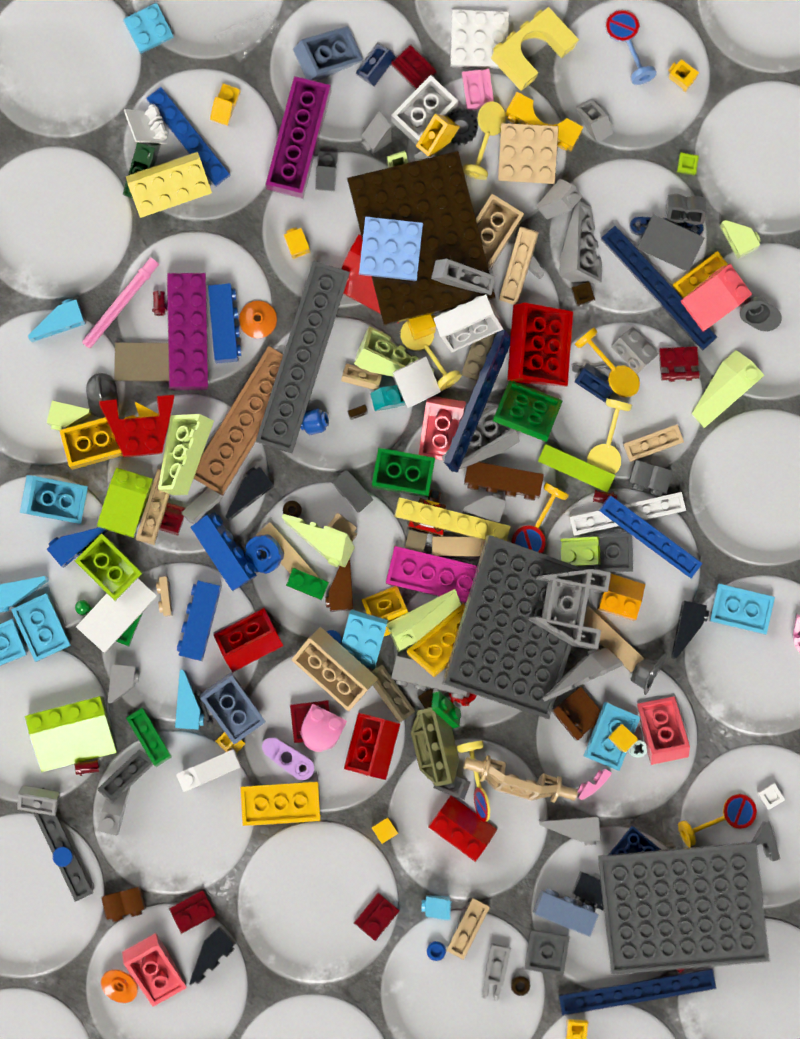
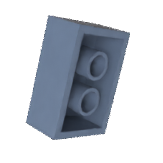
[533,888,599,937]

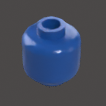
[301,408,329,435]

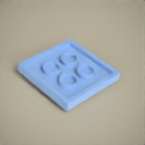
[359,217,423,281]

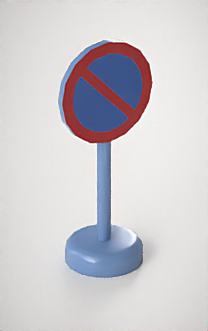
[606,10,657,85]

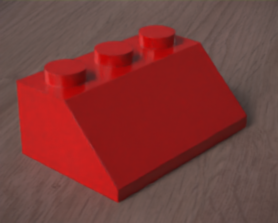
[213,608,284,673]
[344,713,400,780]
[428,795,498,862]

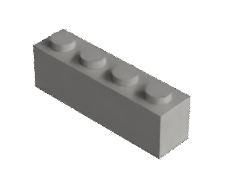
[391,656,470,699]

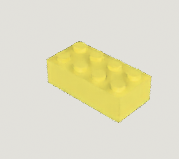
[126,152,212,218]

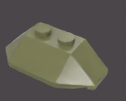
[411,707,459,786]

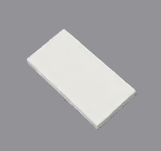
[76,579,157,653]

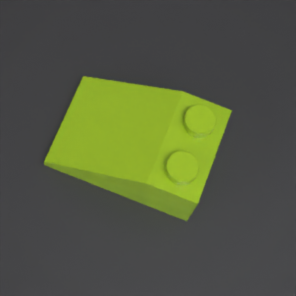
[97,467,153,538]
[75,534,142,601]

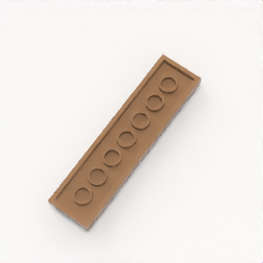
[193,346,283,496]

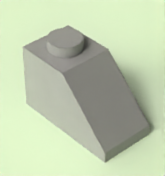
[576,99,613,142]
[536,179,583,219]
[462,494,506,523]
[107,664,140,703]

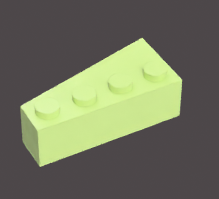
[158,414,214,495]

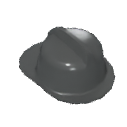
[740,296,782,331]
[86,373,119,418]
[631,653,667,695]

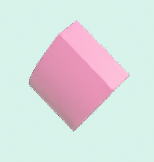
[577,769,612,800]

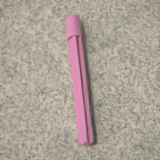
[82,257,159,348]

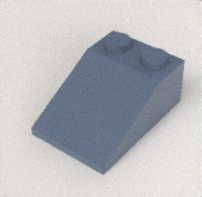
[293,26,363,81]
[200,672,266,744]

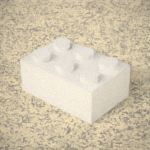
[391,75,458,144]
[434,295,503,353]

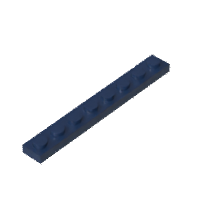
[601,226,717,351]
[444,330,511,473]
[558,969,716,1016]

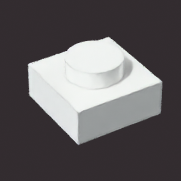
[757,783,785,810]

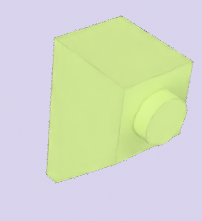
[720,220,760,259]
[47,401,92,431]

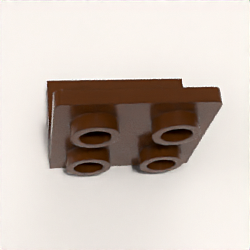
[552,687,601,741]

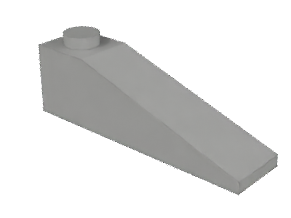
[559,201,602,283]
[442,404,520,472]
[543,648,623,702]

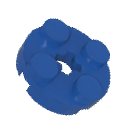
[245,534,284,574]

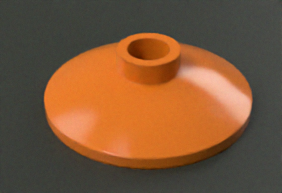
[239,301,277,339]
[101,969,138,1003]

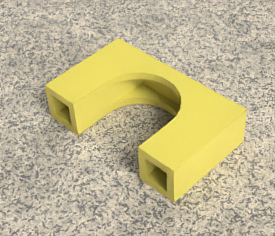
[491,7,579,91]

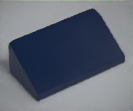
[356,44,396,86]
[574,363,614,403]

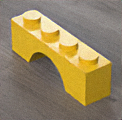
[505,92,583,151]

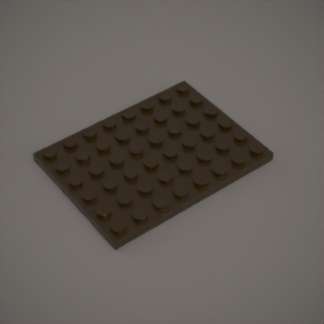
[347,151,495,325]

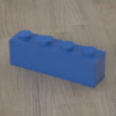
[208,283,242,364]
[190,512,257,591]
[177,581,222,662]

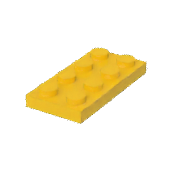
[407,604,465,677]
[240,782,321,826]

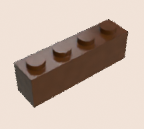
[464,462,544,501]

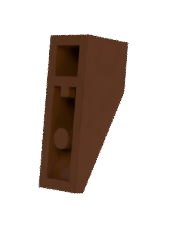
[325,558,353,612]

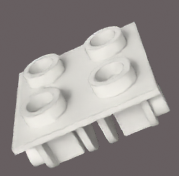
[124,104,168,144]

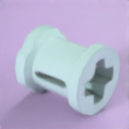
[628,740,647,758]

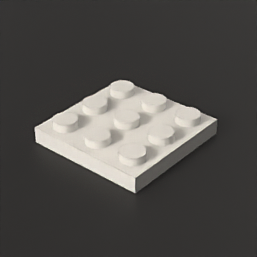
[451,10,509,68]

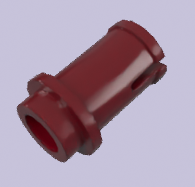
[152,291,167,316]
[593,490,618,504]
[74,760,99,776]

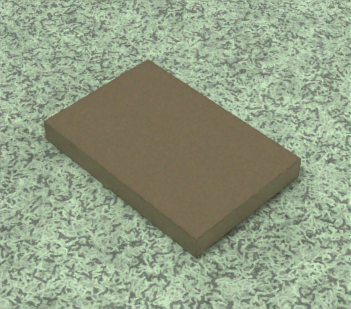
[114,343,169,382]

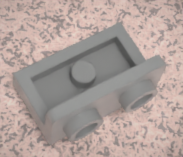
[612,327,659,374]

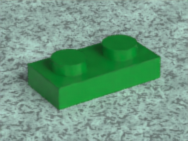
[286,568,329,601]
[432,691,461,728]

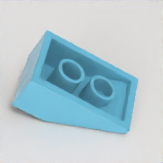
[20,475,88,524]

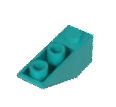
[370,385,427,411]

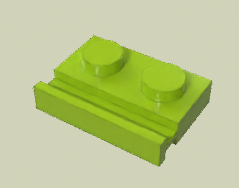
[560,537,601,566]

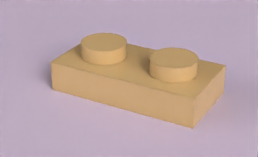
[341,363,382,390]
[156,576,173,617]

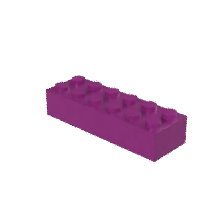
[265,76,331,199]
[167,273,208,390]

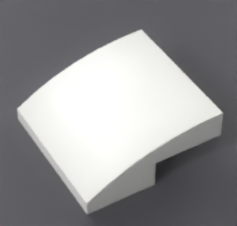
[392,356,441,408]

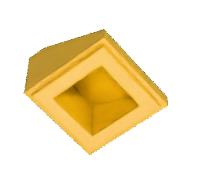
[608,724,638,752]
[215,732,245,754]
[372,817,398,844]

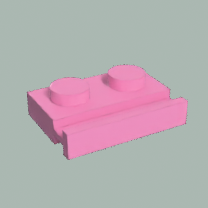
[462,69,494,111]

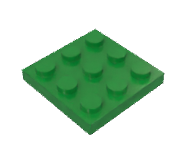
[493,381,563,442]

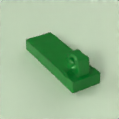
[126,708,172,767]

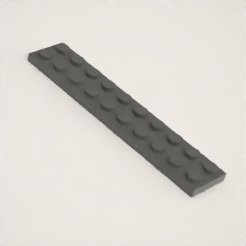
[256,261,350,454]

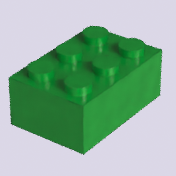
[372,448,435,498]

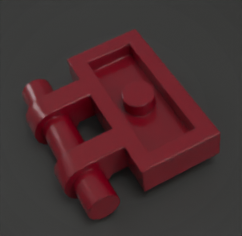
[659,346,700,382]

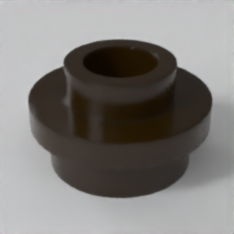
[283,500,302,518]
[511,976,530,996]

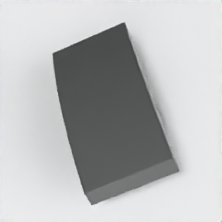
[332,470,373,512]

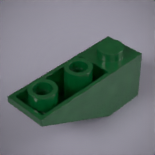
[123,142,161,198]

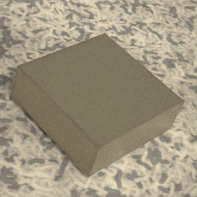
[405,530,428,553]

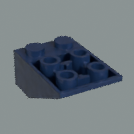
[608,826,661,855]

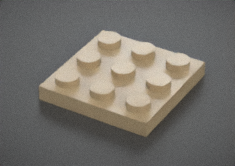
[498,123,559,184]

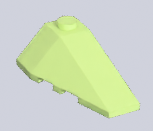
[354,326,434,377]
[692,350,765,428]
[282,514,355,567]
[387,589,461,653]

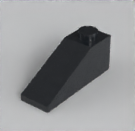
[225,467,274,521]
[671,601,709,659]

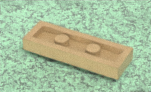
[623,424,684,462]
[446,898,490,960]

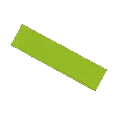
[538,444,615,493]

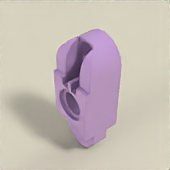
[262,737,314,780]

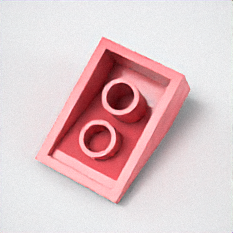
[681,264,752,331]
[419,396,466,460]
[637,696,690,765]
[122,933,187,1006]

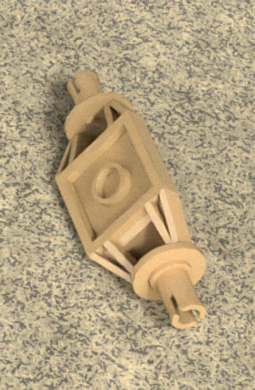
[463,755,578,803]

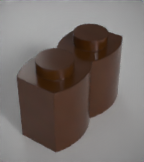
[101,886,146,922]

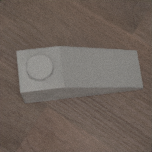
[361,112,392,155]
[431,259,496,295]
[97,773,131,835]
[539,816,601,845]

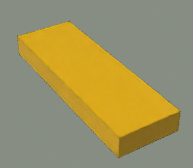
[672,251,728,299]

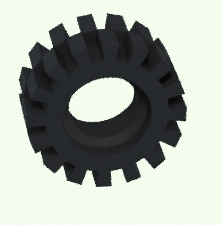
[447,108,478,145]

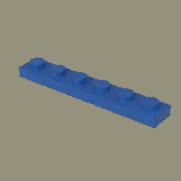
[146,87,230,187]
[598,495,703,579]

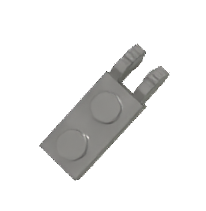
[482,943,511,1001]

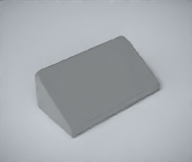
[182,488,222,523]
[17,786,60,816]

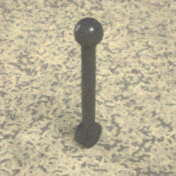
[572,363,610,373]
[195,689,212,728]

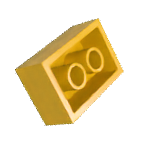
[59,418,122,470]

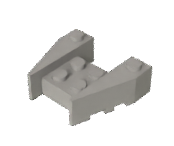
[529,569,611,649]

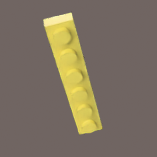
[394,498,510,541]

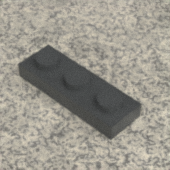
[98,749,153,804]

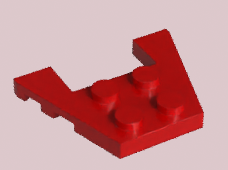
[99,395,175,458]

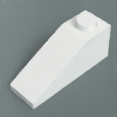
[176,749,242,792]

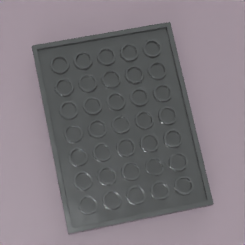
[442,535,586,719]
[598,842,770,975]

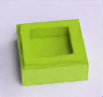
[677,152,699,175]

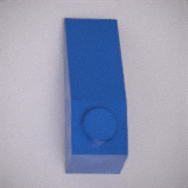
[47,527,108,568]

